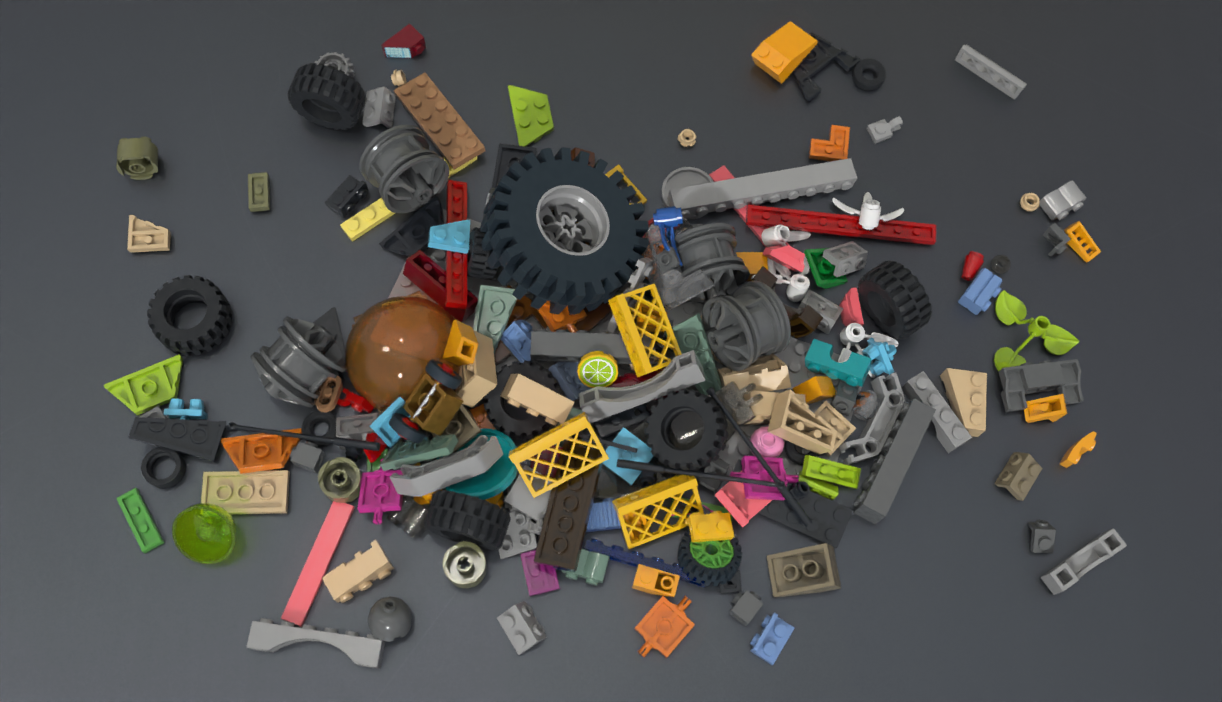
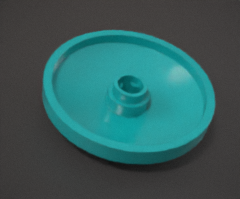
[436,428,518,500]

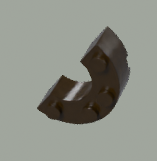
[751,266,823,338]

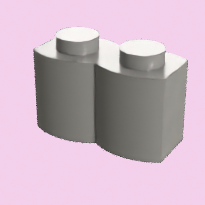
[1039,180,1086,221]

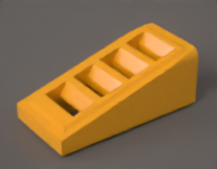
[1064,221,1101,263]

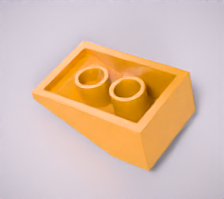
[751,21,818,84]

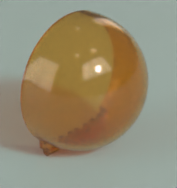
[345,290,460,412]

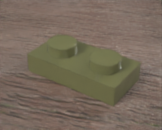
[248,172,270,212]

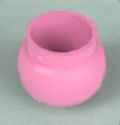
[750,426,784,458]

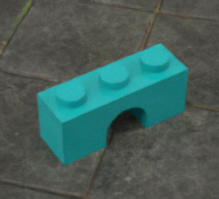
[805,339,871,387]

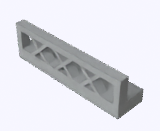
[955,44,1027,100]

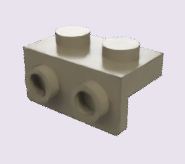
[995,452,1043,501]

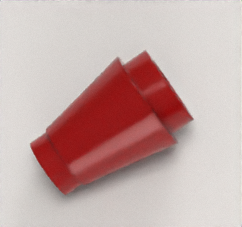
[961,251,984,281]

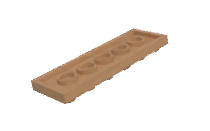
[394,72,486,170]

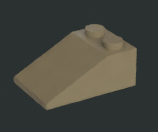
[431,388,482,453]
[767,543,841,598]

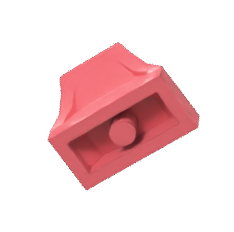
[762,245,805,272]
[839,288,864,327]

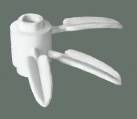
[832,192,904,230]
[761,225,811,274]
[751,256,810,302]
[838,323,898,378]

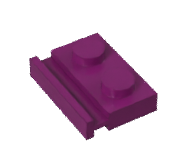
[520,550,560,597]

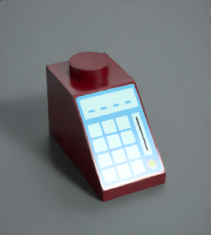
[381,23,426,58]

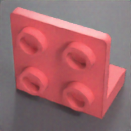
[714,471,772,527]

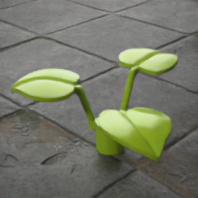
[994,290,1079,372]

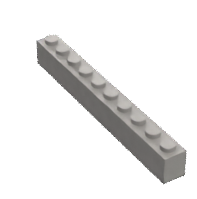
[667,158,857,219]

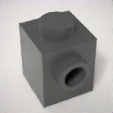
[290,441,326,474]
[729,590,764,626]

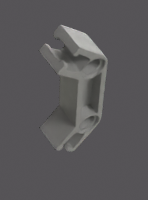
[839,372,905,465]
[390,435,503,497]

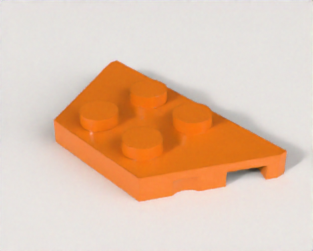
[221,428,302,474]

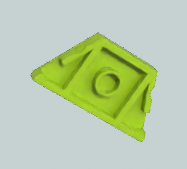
[508,85,554,147]
[104,354,183,415]

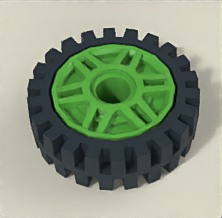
[677,530,742,586]

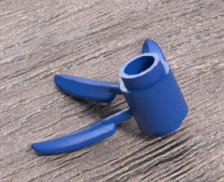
[653,206,683,266]

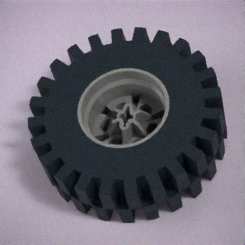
[480,147,649,315]

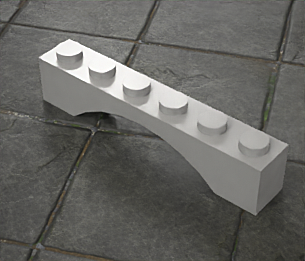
[579,350,706,423]
[246,618,385,669]

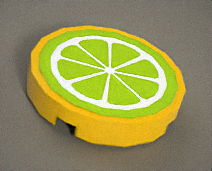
[577,351,618,388]

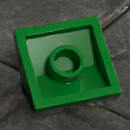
[804,248,848,289]

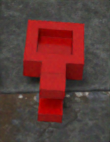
[337,388,374,414]

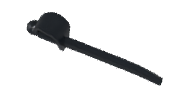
[570,430,637,453]

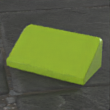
[797,471,838,500]

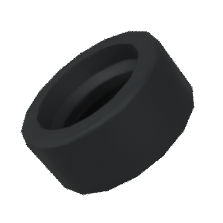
[141,447,186,488]

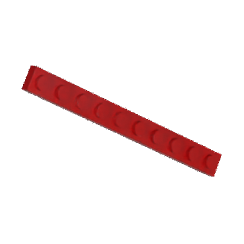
[746,205,936,245]

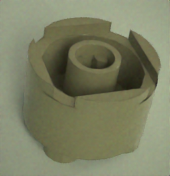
[116,137,158,180]
[318,457,362,503]
[442,541,487,588]

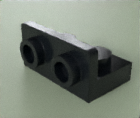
[325,175,369,218]

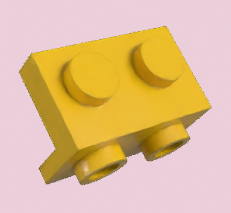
[684,511,734,543]

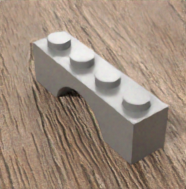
[902,371,972,454]
[1040,528,1127,595]

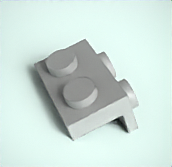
[362,87,396,128]
[497,601,547,655]

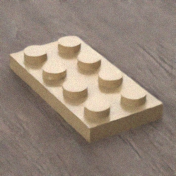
[200,470,290,515]

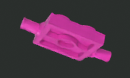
[730,456,799,500]
[357,458,403,524]

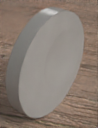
[661,167,714,220]

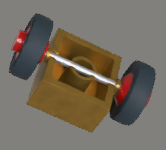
[389,359,464,443]

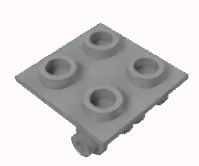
[499,510,538,559]

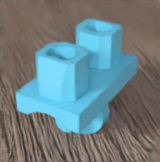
[862,337,897,376]
[164,398,208,420]

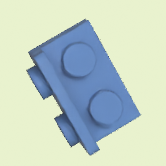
[501,320,533,363]
[750,612,794,665]

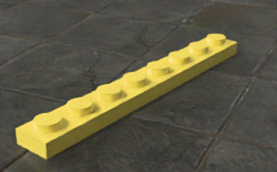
[340,157,477,242]

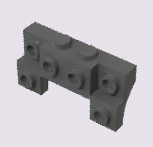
[999,359,1084,412]

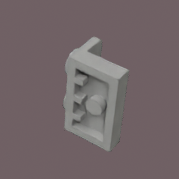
[823,241,868,277]
[798,289,843,334]
[336,413,378,449]

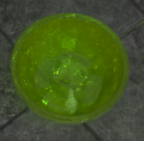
[172,503,237,564]

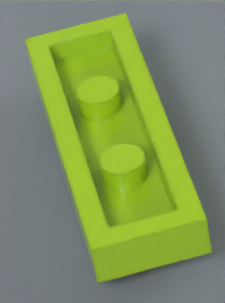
[801,455,861,489]

